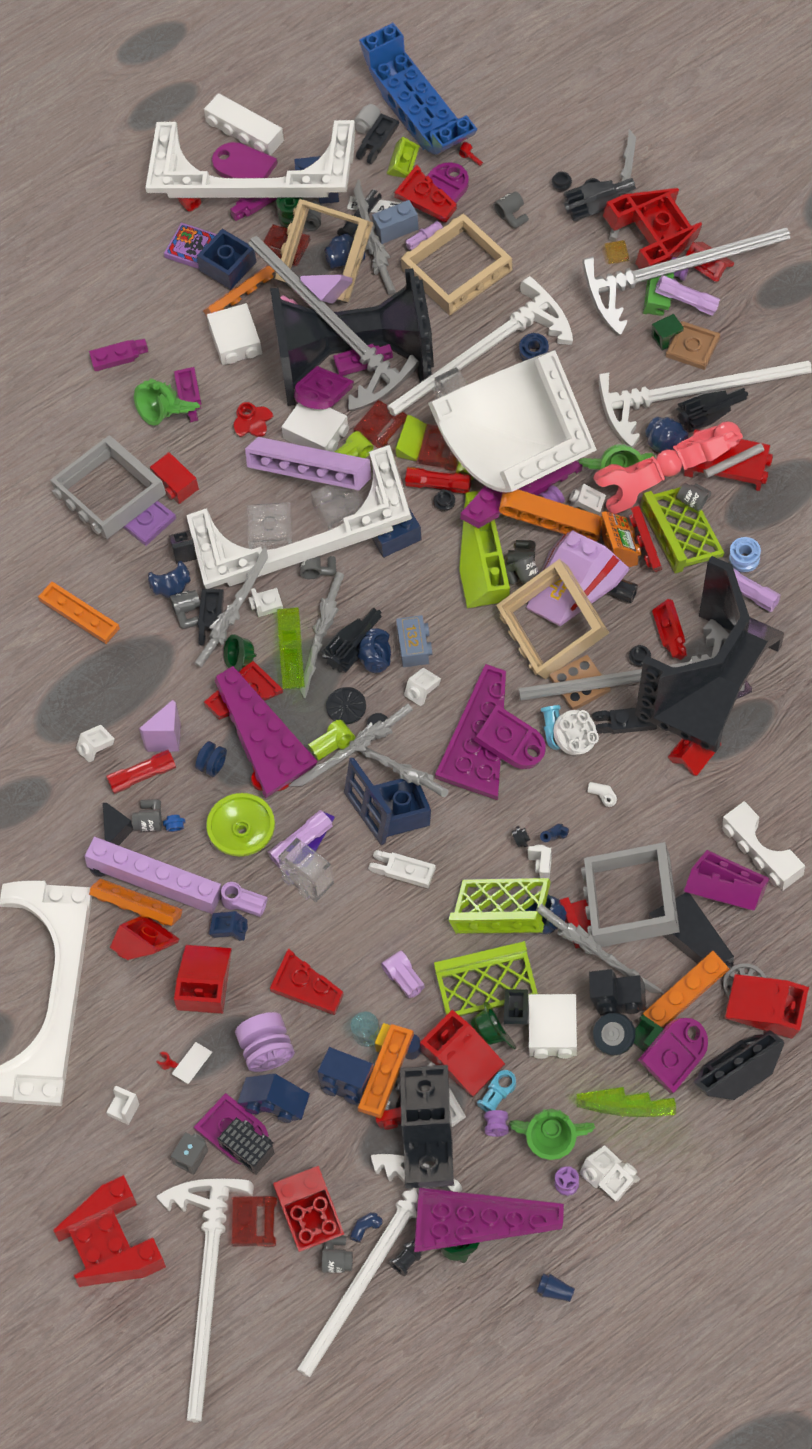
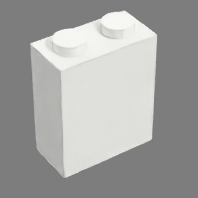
[207,303,262,365]
[282,403,349,452]
[529,994,577,1059]

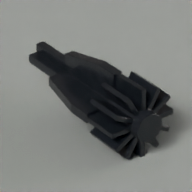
[563,178,636,221]
[676,387,749,433]
[322,608,382,673]

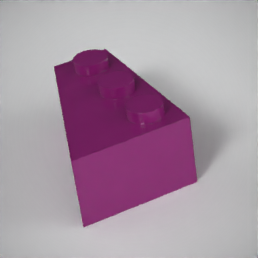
[684,850,770,911]

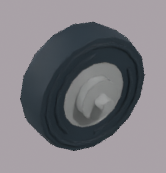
[593,1013,636,1055]

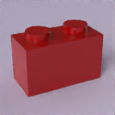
[150,452,199,504]

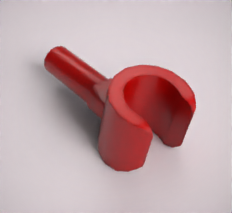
[459,142,483,166]
[156,1052,179,1070]

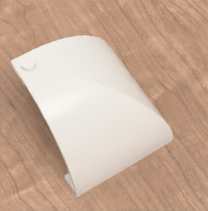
[428,350,596,492]

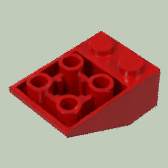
[174,945,232,1014]
[725,974,809,1039]
[420,1010,505,1097]
[273,1166,344,1252]

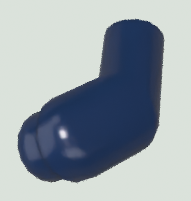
[540,824,569,842]
[349,1212,383,1243]

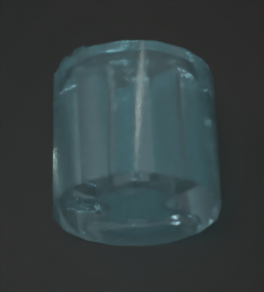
[351,1011,381,1047]

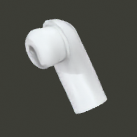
[588,782,617,807]

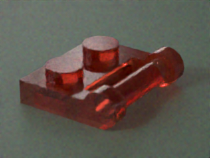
[264,224,311,266]
[353,400,407,448]
[418,424,457,471]
[232,1196,277,1247]

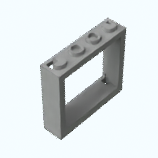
[51,435,166,539]
[581,842,680,947]

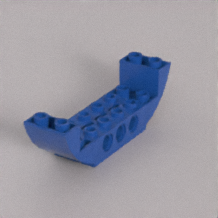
[359,23,477,154]

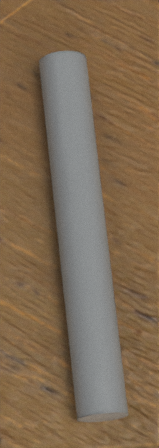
[704,443,764,478]

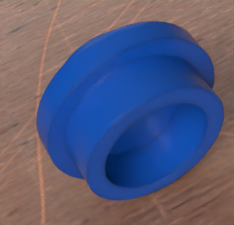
[163,815,186,832]

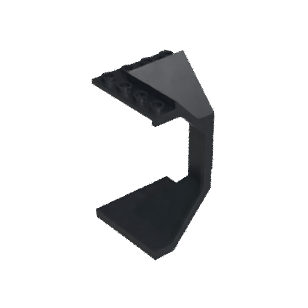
[270,268,434,406]
[635,556,784,753]

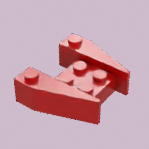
[603,188,702,269]
[53,1175,166,1287]

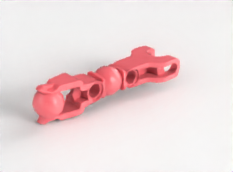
[594,421,743,514]

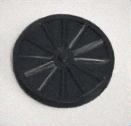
[326,687,366,724]

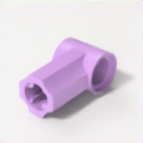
[221,882,268,917]
[381,950,425,999]

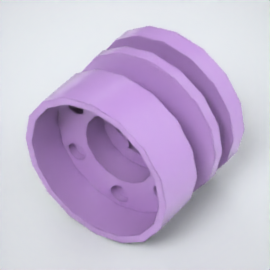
[235,1012,295,1072]

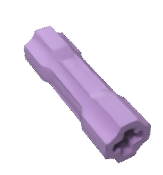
[655,275,720,316]
[733,568,780,612]
[268,810,333,868]

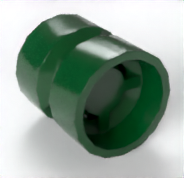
[277,197,303,229]

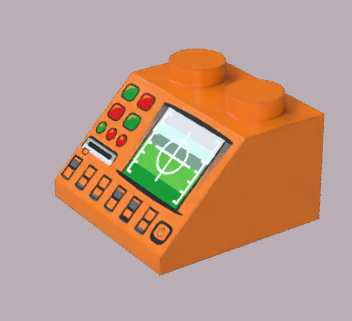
[601,511,641,567]

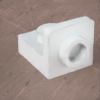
[569,484,606,515]
[248,588,283,617]
[404,668,441,706]
[76,725,115,762]
[528,845,552,880]
[580,1145,622,1188]
[598,1162,640,1201]

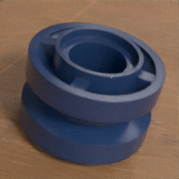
[519,333,549,362]
[195,741,227,777]

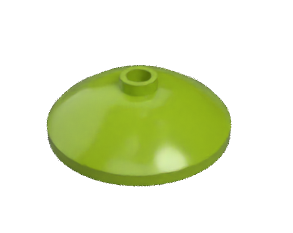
[207,793,275,857]

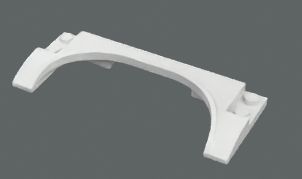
[146,120,355,198]
[187,445,412,589]
[0,881,92,1106]

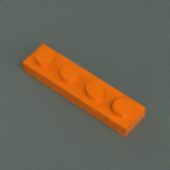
[203,265,275,316]
[38,581,120,644]
[89,878,183,926]
[643,951,730,1029]
[358,1024,414,1118]

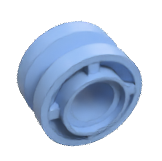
[729,537,761,572]

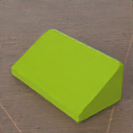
[387,137,420,178]
[396,415,429,462]

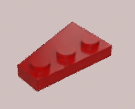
[394,164,457,223]
[629,505,663,572]
[204,661,283,720]
[270,948,344,1015]

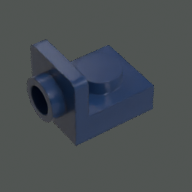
[209,911,248,941]

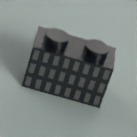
[217,1117,275,1175]

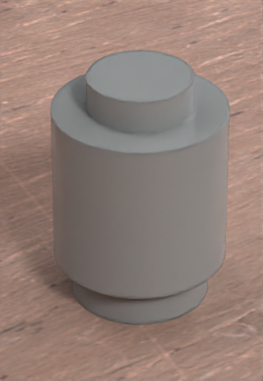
[354,104,380,134]

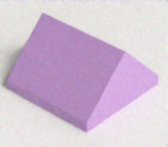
[300,275,352,304]
[139,700,181,752]

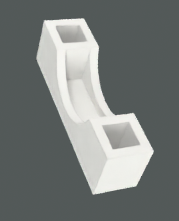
[722,801,805,891]

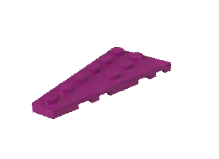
[460,461,583,528]
[435,664,506,800]
[215,666,318,799]
[414,1188,564,1252]

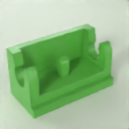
[643,273,674,316]

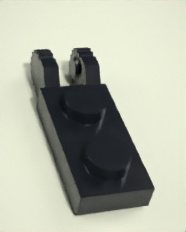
[356,113,399,165]
[198,589,224,646]
[592,708,657,734]

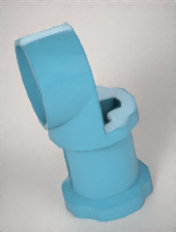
[541,705,561,750]
[477,1070,516,1112]

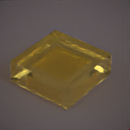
[604,240,629,264]

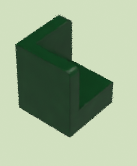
[651,314,684,351]
[634,1014,663,1052]

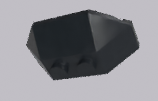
[694,1030,785,1100]

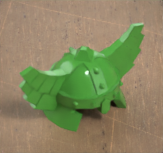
[134,378,200,426]
[579,444,655,470]
[509,1109,595,1160]

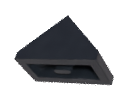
[169,530,197,564]
[102,803,133,846]
[504,989,528,1026]

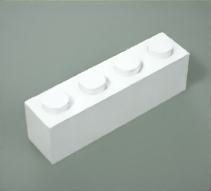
[204,93,284,156]

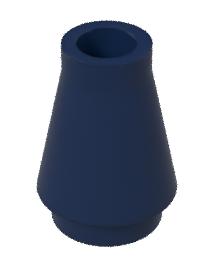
[537,1274,575,1302]

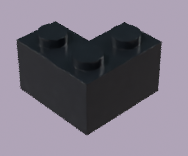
[589,969,646,1016]

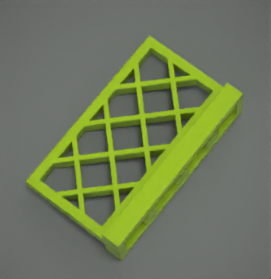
[640,487,724,574]
[449,878,551,934]
[434,941,538,1016]

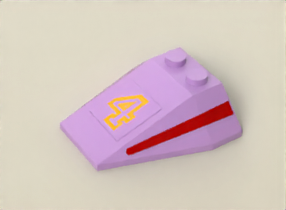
[526,531,629,626]

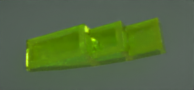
[277,607,305,689]
[576,1087,676,1117]

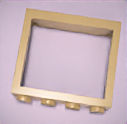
[275,199,373,302]
[401,213,512,315]
[496,559,609,679]

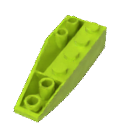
[459,490,510,608]

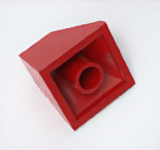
[110,916,180,960]

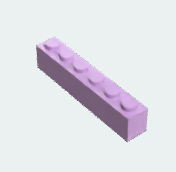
[245,437,371,490]
[85,837,221,914]

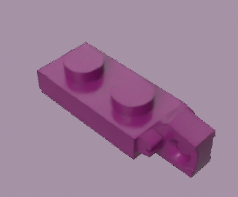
[230,197,278,221]
[89,339,148,372]
[333,344,393,376]
[174,367,202,422]

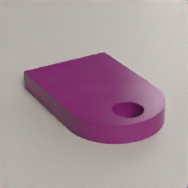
[212,142,278,178]
[427,162,469,203]
[294,366,354,409]
[473,705,546,769]
[638,1018,708,1093]
[194,1093,269,1165]

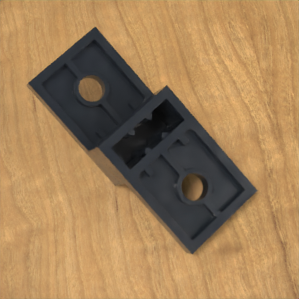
[400,1065,454,1189]

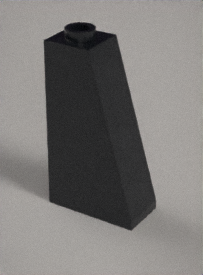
[649,892,734,974]

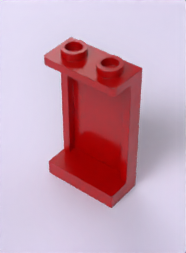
[684,430,773,491]

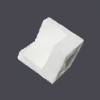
[106,1086,140,1125]

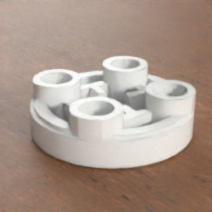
[554,710,599,755]

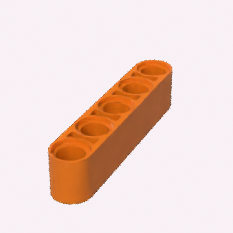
[499,489,602,542]

